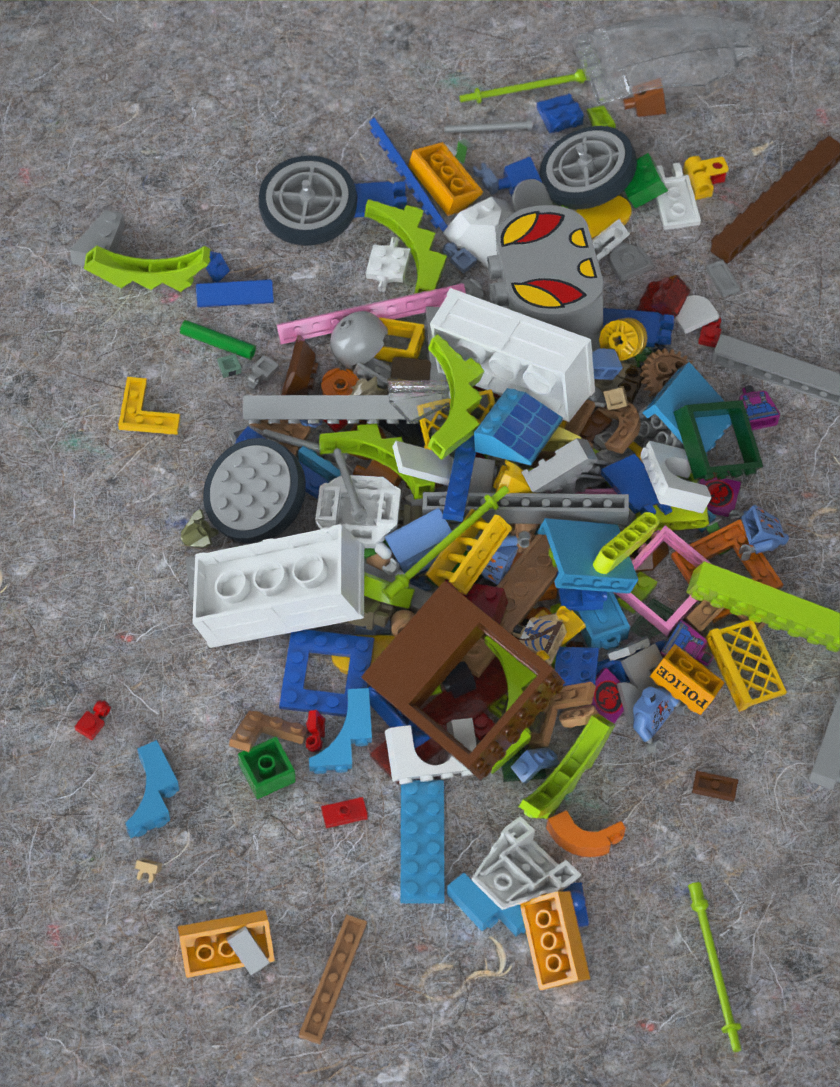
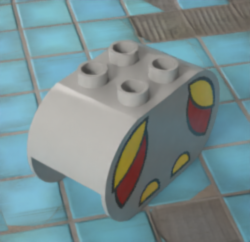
[487,205,604,352]

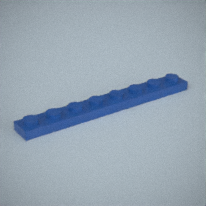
[369,117,448,233]

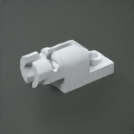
[592,219,630,261]

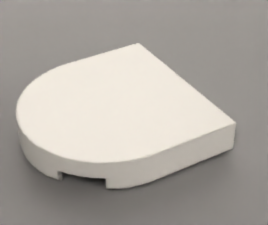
[674,295,719,334]

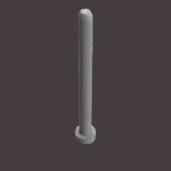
[444,118,532,133]

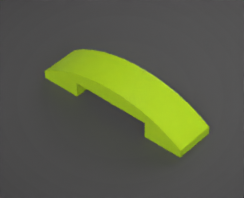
[364,572,415,608]

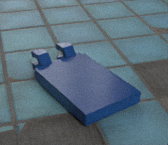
[354,181,407,218]
[603,308,674,348]
[601,454,672,515]

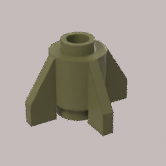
[181,509,219,548]

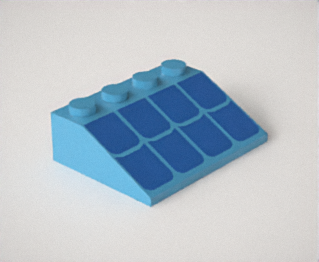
[474,388,563,465]

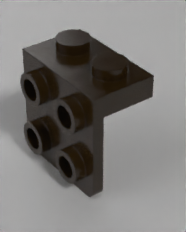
[386,357,432,395]

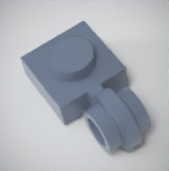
[442,242,477,274]

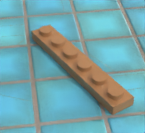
[299,914,367,1045]

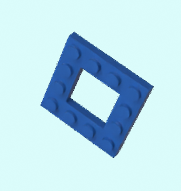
[279,630,374,717]

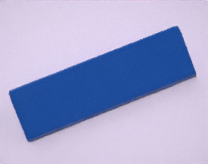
[196,280,274,307]
[368,686,431,749]

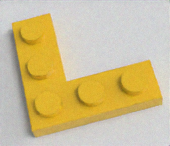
[118,377,180,435]

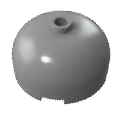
[330,311,388,368]
[634,406,685,449]

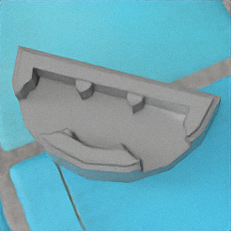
[617,683,642,724]

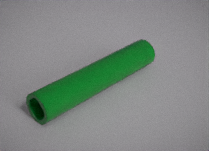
[180,320,256,360]

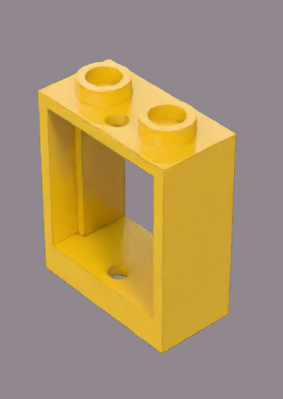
[374,317,426,362]

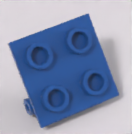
[555,647,599,686]

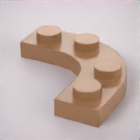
[597,402,641,454]

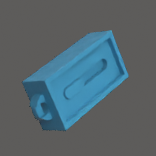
[573,592,630,650]

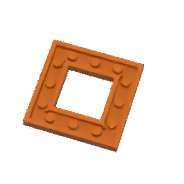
[671,519,784,623]

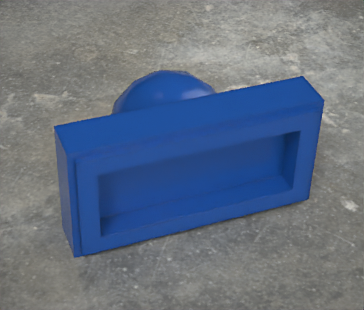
[560,882,589,927]

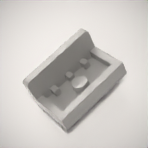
[353,357,392,389]

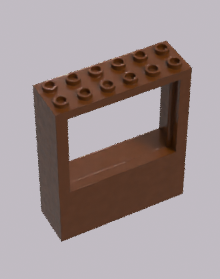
[361,581,565,781]

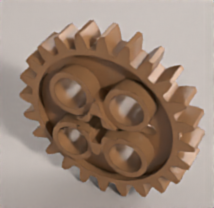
[640,348,698,397]

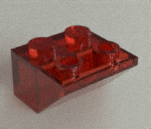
[636,275,691,318]

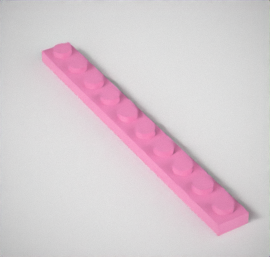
[276,283,466,344]

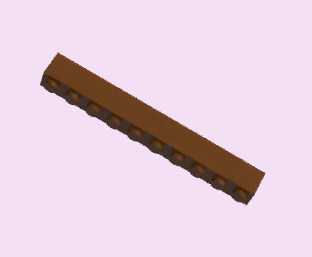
[710,136,840,264]

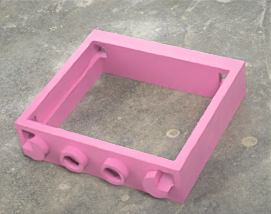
[614,526,711,636]

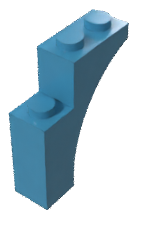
[309,688,372,774]
[125,740,179,839]
[447,873,526,937]

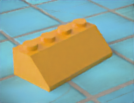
[408,142,483,216]
[520,891,590,990]
[178,910,275,978]

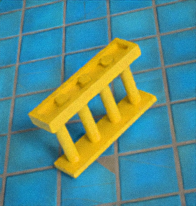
[425,509,512,595]

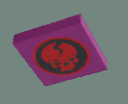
[700,477,741,517]
[586,668,624,723]

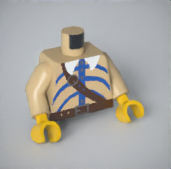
[513,606,572,666]

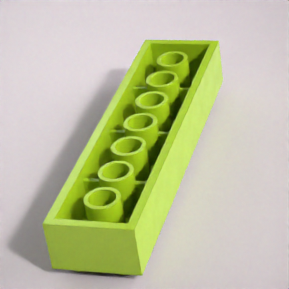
[686,561,840,652]

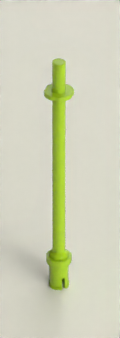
[459,67,600,104]
[382,486,509,600]
[688,882,742,1052]

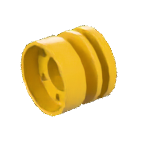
[599,317,648,361]

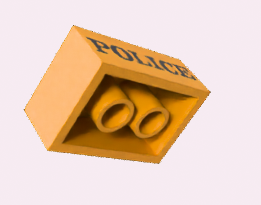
[650,644,725,715]

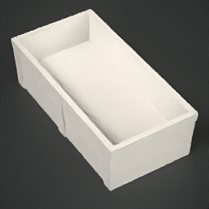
[430,288,595,422]
[193,524,364,648]

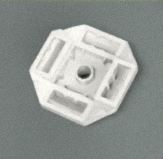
[315,475,401,549]

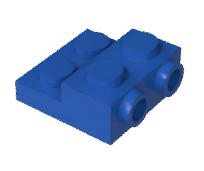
[536,94,584,134]
[556,572,607,611]

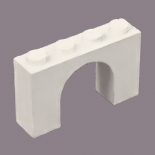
[641,441,712,513]
[385,718,477,785]

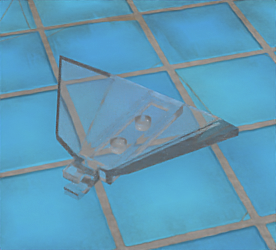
[387,378,450,424]

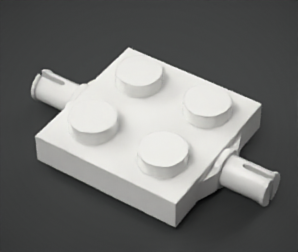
[366,237,411,292]

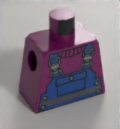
[739,385,780,430]
[660,620,714,667]

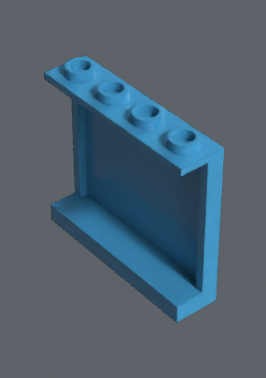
[642,362,732,456]
[537,518,638,594]

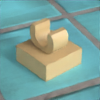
[603,386,628,410]
[135,858,163,883]

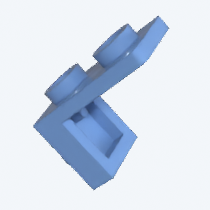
[511,748,560,783]

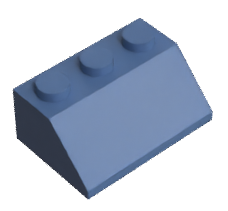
[385,508,452,574]

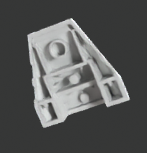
[443,197,515,269]
[472,816,581,910]

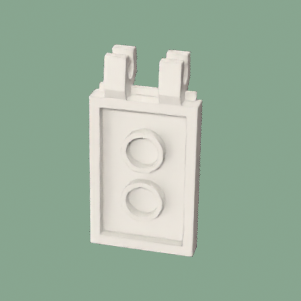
[655,163,701,230]
[392,441,472,486]

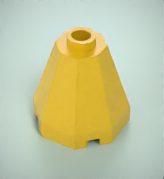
[491,460,535,494]

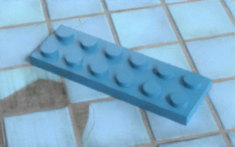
[400,780,445,904]

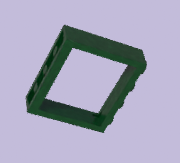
[674,400,764,482]

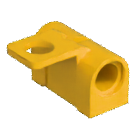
[683,156,729,200]

